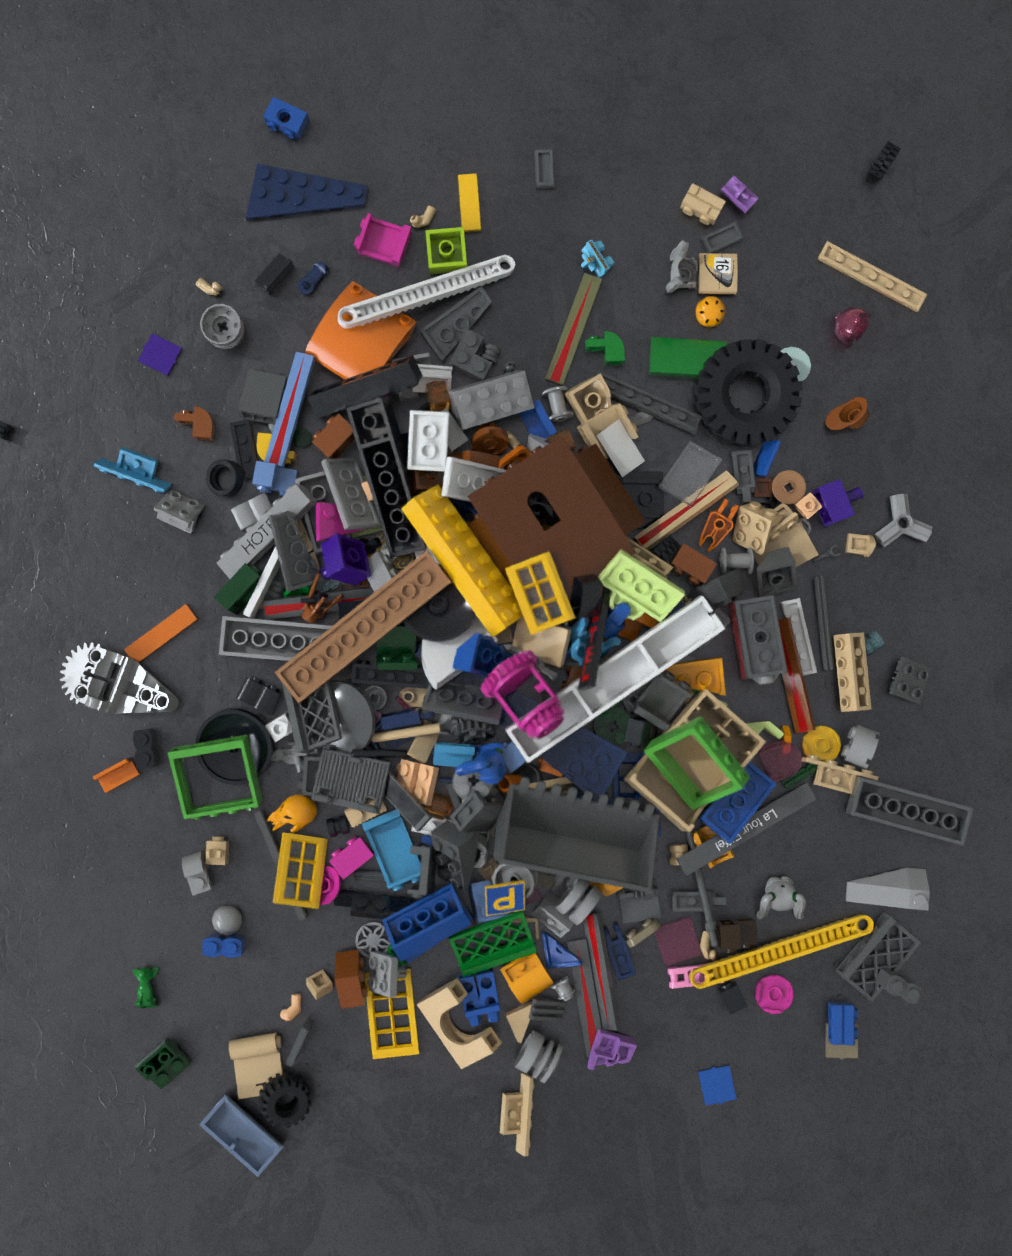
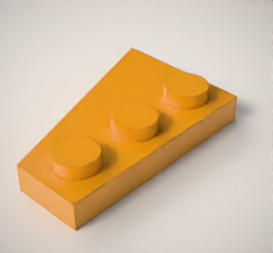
[664,657,726,696]

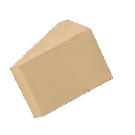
[506,1001,532,1043]

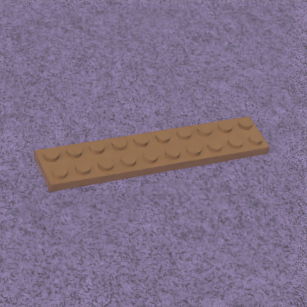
[275,551,452,703]

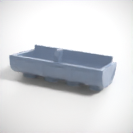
[199,1094,284,1177]

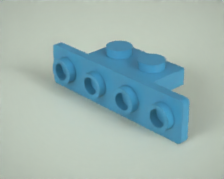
[94,447,172,493]

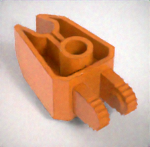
[699,498,739,551]

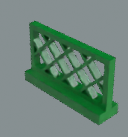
[449,910,537,978]

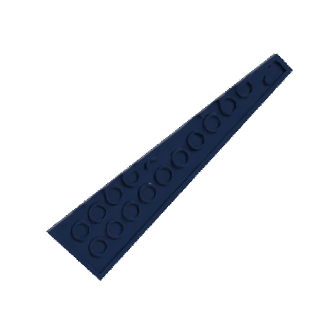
[415,644,628,801]

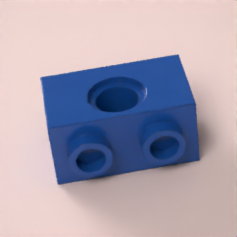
[263,97,309,140]

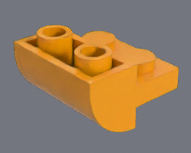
[500,953,555,1005]

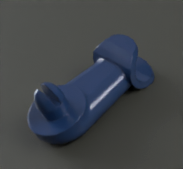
[298,261,330,295]

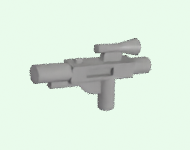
[271,741,319,772]

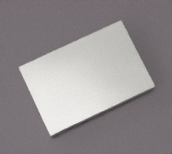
[407,410,449,472]

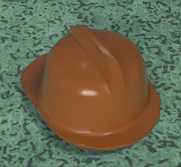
[826,397,870,430]

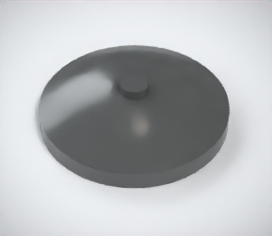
[305,681,376,754]

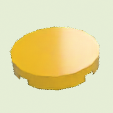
[802,726,841,763]

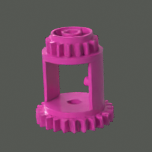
[480,650,565,739]

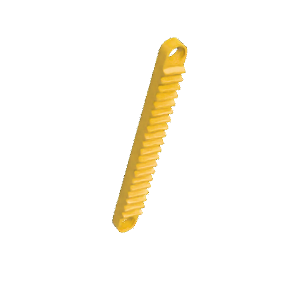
[689,914,874,989]

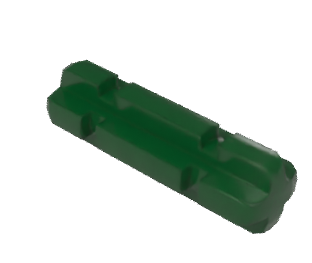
[782,763,817,789]

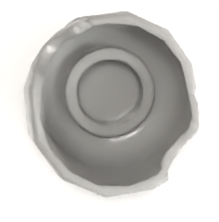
[212,905,243,935]

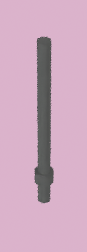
[685,830,719,947]

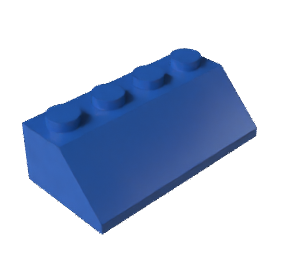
[382,883,472,961]

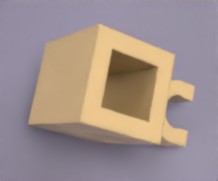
[206,836,229,865]

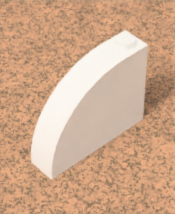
[421,614,498,690]

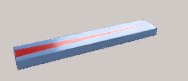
[264,352,315,468]

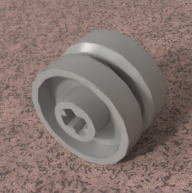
[492,863,540,899]
[555,878,603,925]

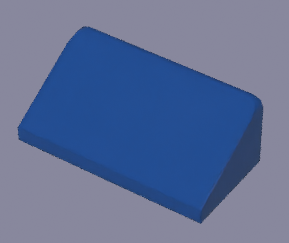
[753,440,781,478]

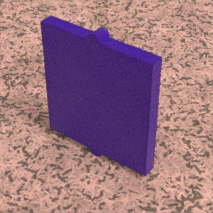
[138,333,182,376]

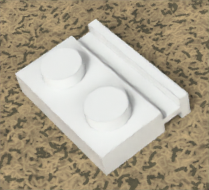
[412,364,452,394]

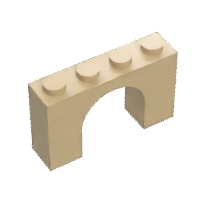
[417,978,502,1069]

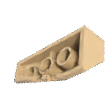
[563,373,612,459]

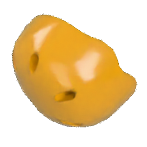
[695,296,725,327]

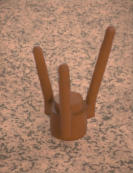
[301,573,343,624]

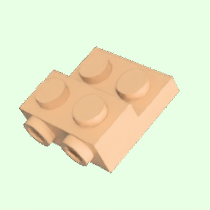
[396,759,439,806]

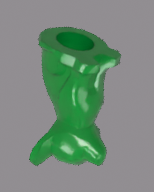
[133,967,159,1009]

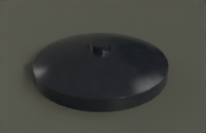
[403,564,475,642]
[195,708,273,785]

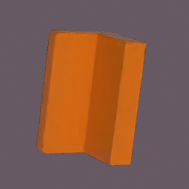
[93,757,141,793]

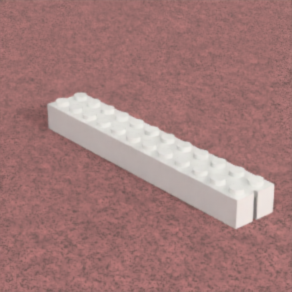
[505,596,725,763]

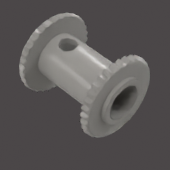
[542,386,574,423]
[719,547,754,575]

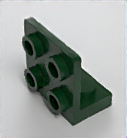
[376,625,417,670]

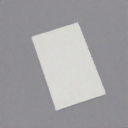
[596,419,645,477]

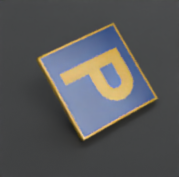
[485,880,525,916]

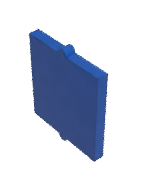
[698,1065,736,1106]

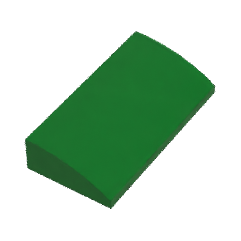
[649,337,727,378]

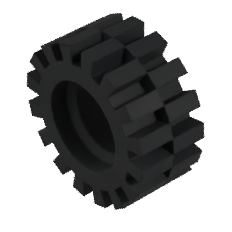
[868,141,901,179]
[652,535,681,561]

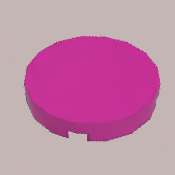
[755,974,794,1014]

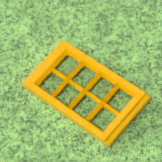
[364,968,419,1059]

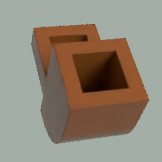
[174,406,216,441]

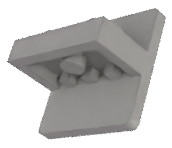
[154,490,205,534]

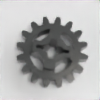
[454,719,496,744]

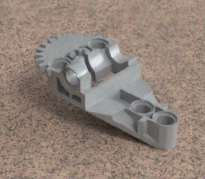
[60,642,178,714]

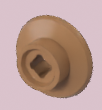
[772,470,806,504]

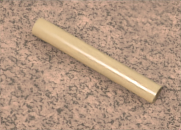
[372,723,442,743]

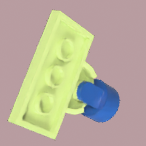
[598,549,685,639]

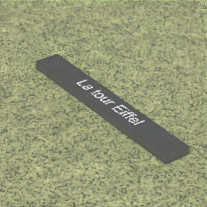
[676,782,816,876]

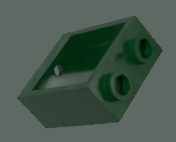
[213,563,263,615]

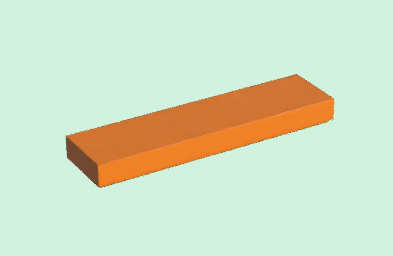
[124,604,199,663]

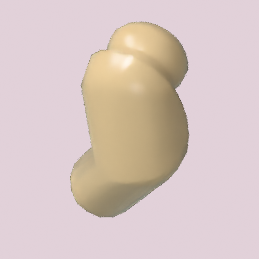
[410,206,436,228]
[196,278,222,296]

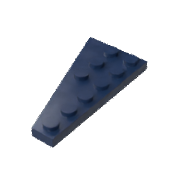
[246,164,369,220]

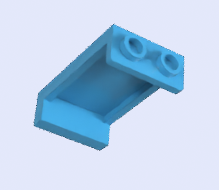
[362,809,421,892]

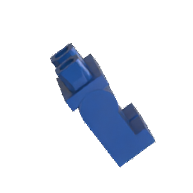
[457,968,500,1027]

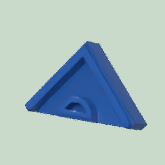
[541,932,583,969]

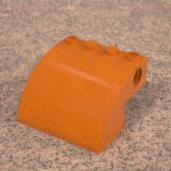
[304,281,417,379]

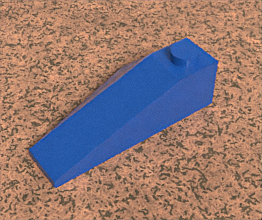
[452,633,513,677]

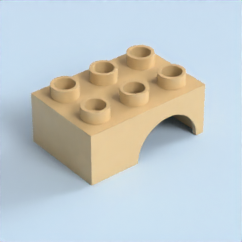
[623,689,766,832]

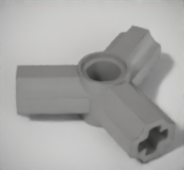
[874,494,933,547]

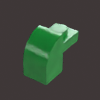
[585,331,625,366]

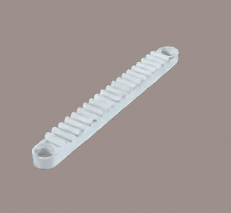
[337,255,515,329]

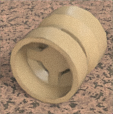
[669,844,688,865]

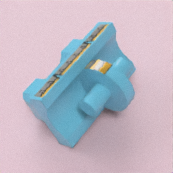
[581,240,614,278]

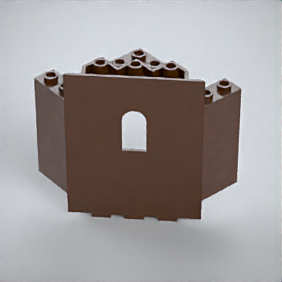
[465,436,646,613]

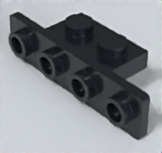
[334,891,411,919]

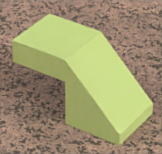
[745,721,784,739]

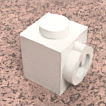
[265,711,292,742]

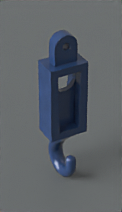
[375,708,435,732]

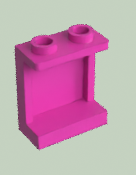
[354,213,412,267]

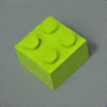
[425,227,467,274]

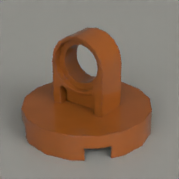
[471,421,509,455]

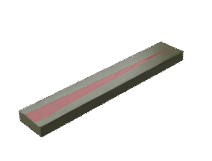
[545,273,602,386]

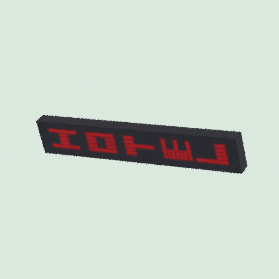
[578,585,611,691]

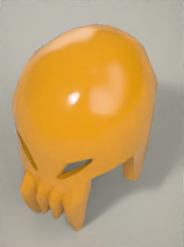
[267,794,317,834]

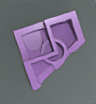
[587,1029,637,1070]

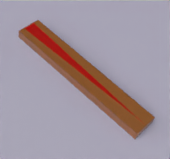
[778,617,816,734]

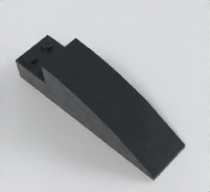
[346,396,427,558]

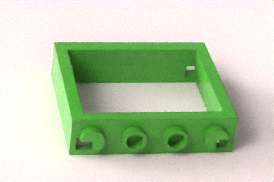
[644,716,750,810]
[168,735,263,820]

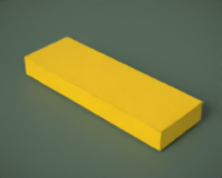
[458,173,481,232]

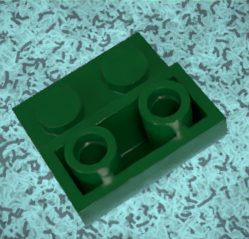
[135,1038,191,1089]

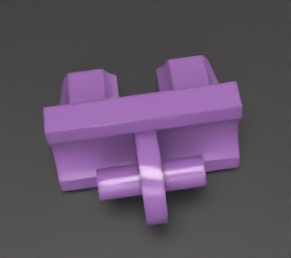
[720,175,759,213]

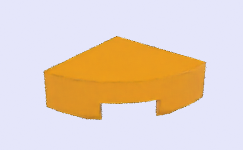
[781,726,792,752]

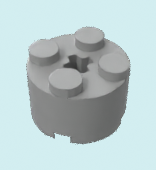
[840,724,880,769]
[452,772,493,800]

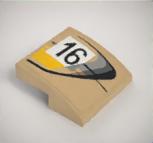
[698,253,738,294]

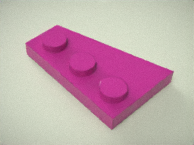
[316,502,368,542]

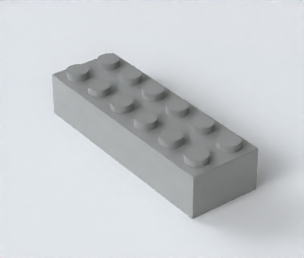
[219,616,332,661]

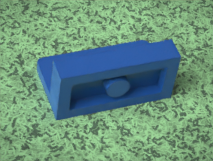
[519,399,557,440]

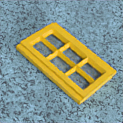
[505,552,575,635]
[273,832,328,909]

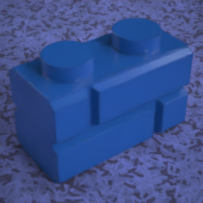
[828,1002,858,1045]

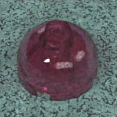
[834,307,871,347]

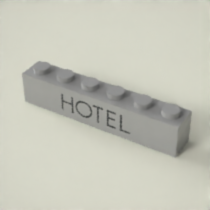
[217,484,317,579]

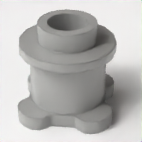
[551,975,575,1001]

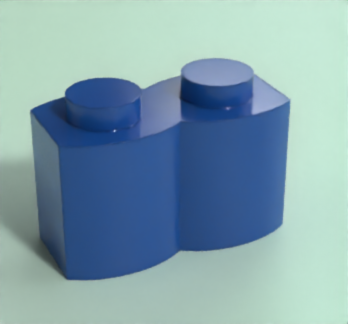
[202,934,246,958]

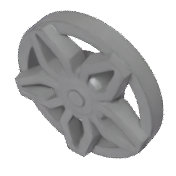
[355,921,391,958]

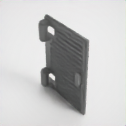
[311,748,391,814]

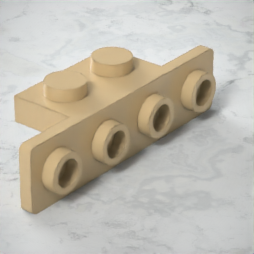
[801,755,879,794]
[500,1073,534,1156]

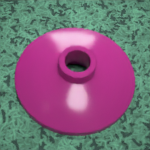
[309,866,341,905]

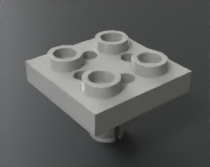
[368,951,407,998]

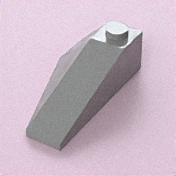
[845,867,930,910]

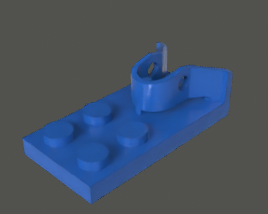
[699,761,777,844]

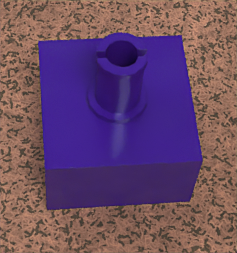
[811,479,864,528]
[320,533,371,586]

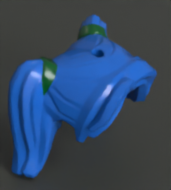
[455,742,507,784]

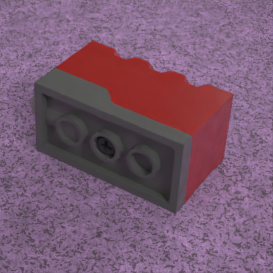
[728,595,787,685]

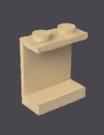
[577,403,638,457]

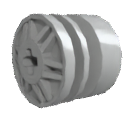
[200,304,245,349]
[514,1030,563,1083]

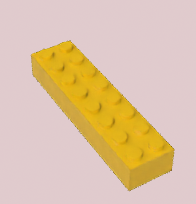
[401,484,523,637]

